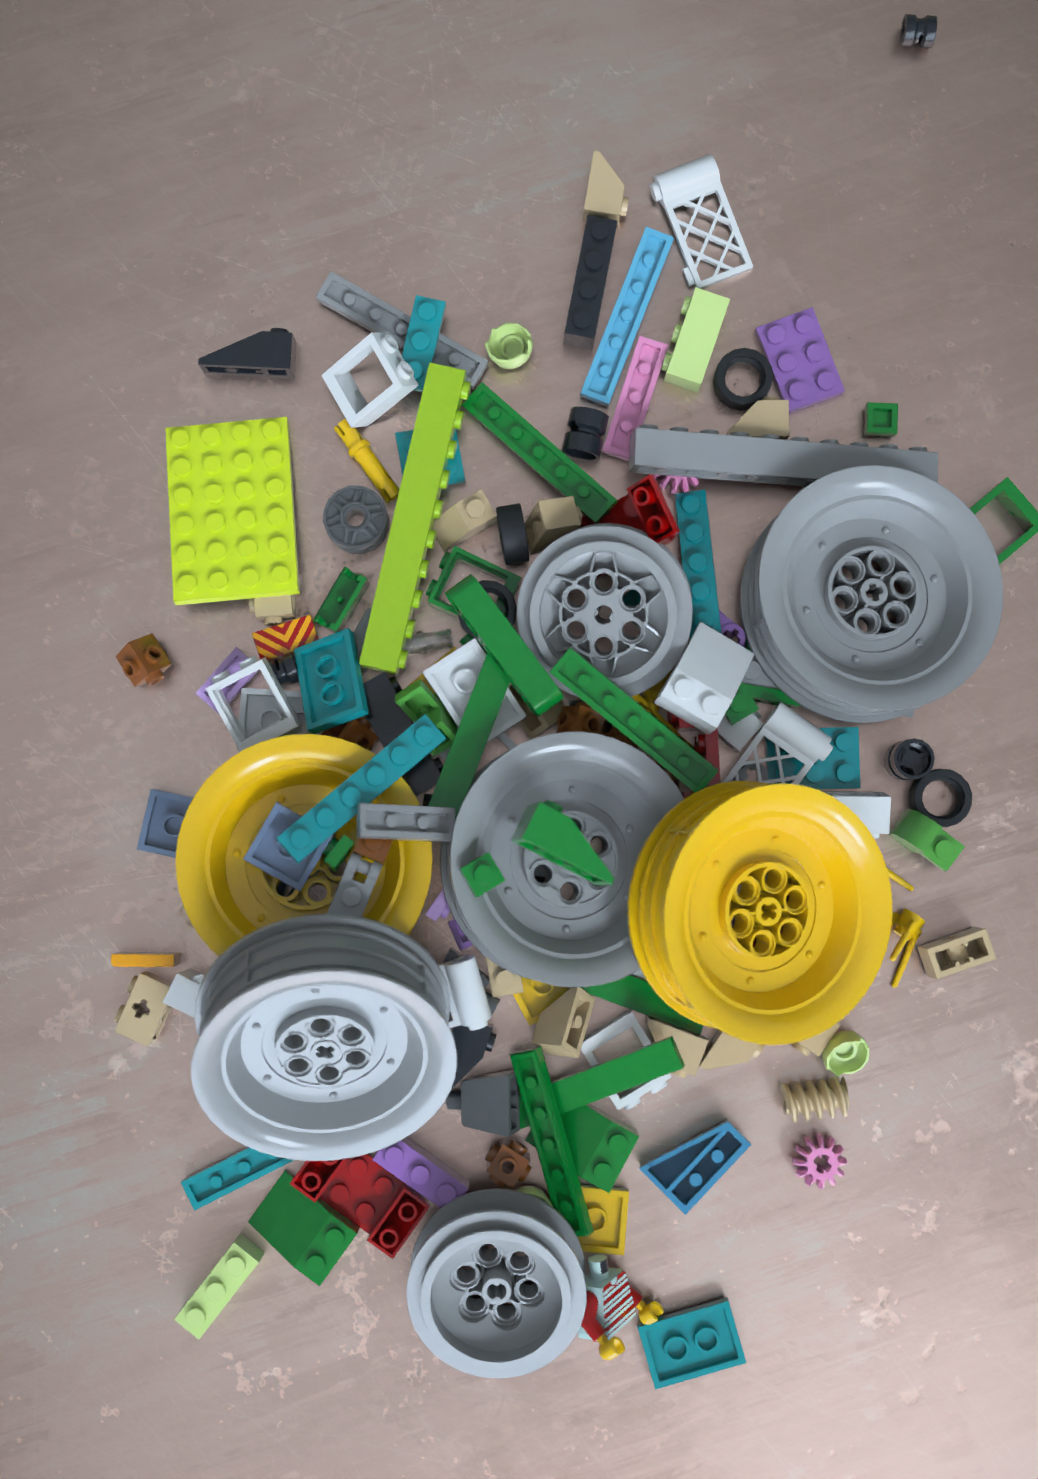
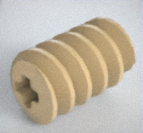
[780,1076,849,1123]

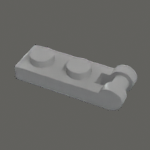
[327,852,383,917]

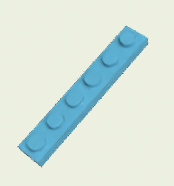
[580,227,674,407]

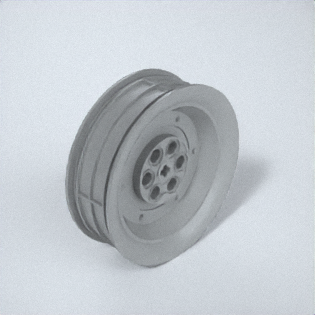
[740,465,1003,723]
[440,732,684,987]
[191,914,457,1161]

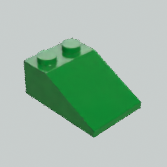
[510,800,615,885]
[525,1104,639,1193]
[248,1169,360,1286]

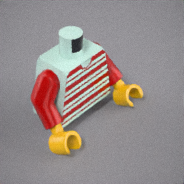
[578,1254,664,1360]

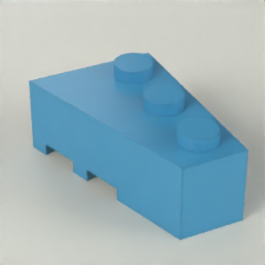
[639,1120,751,1215]

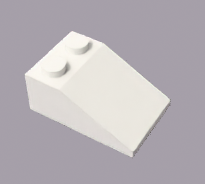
[654,622,754,735]

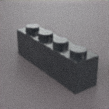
[563,215,618,350]
[363,672,443,798]

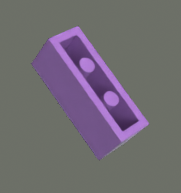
[372,1136,470,1208]

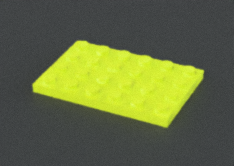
[165,417,300,605]

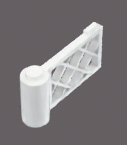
[649,154,753,289]
[722,702,833,785]
[438,955,492,1030]

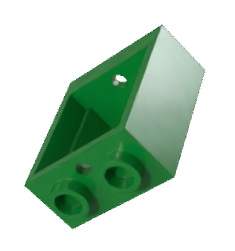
[969,477,1038,565]
[426,546,521,619]

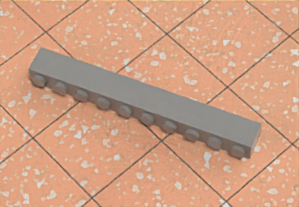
[628,424,938,486]

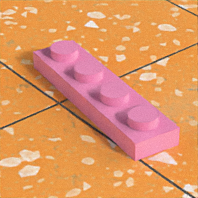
[602,336,668,461]

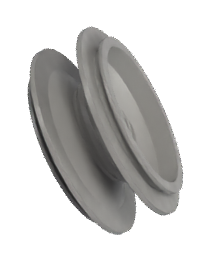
[517,523,693,696]
[406,1188,587,1378]

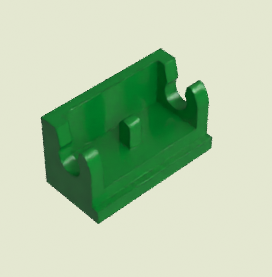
[313,566,370,633]

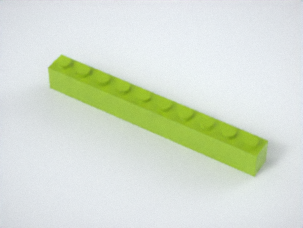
[359,362,471,675]

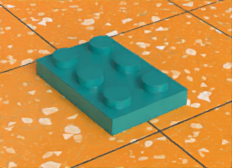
[294,628,369,734]
[765,727,861,790]
[637,1297,746,1390]

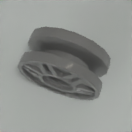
[323,485,390,554]

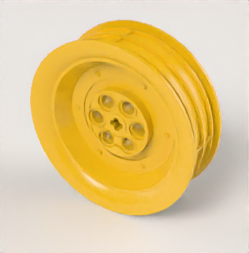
[176,734,433,956]
[627,781,892,1045]

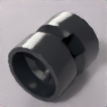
[561,406,609,461]
[884,738,935,781]

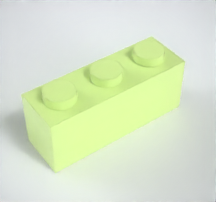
[661,287,730,393]
[174,1233,265,1339]

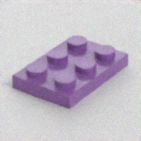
[754,307,845,414]

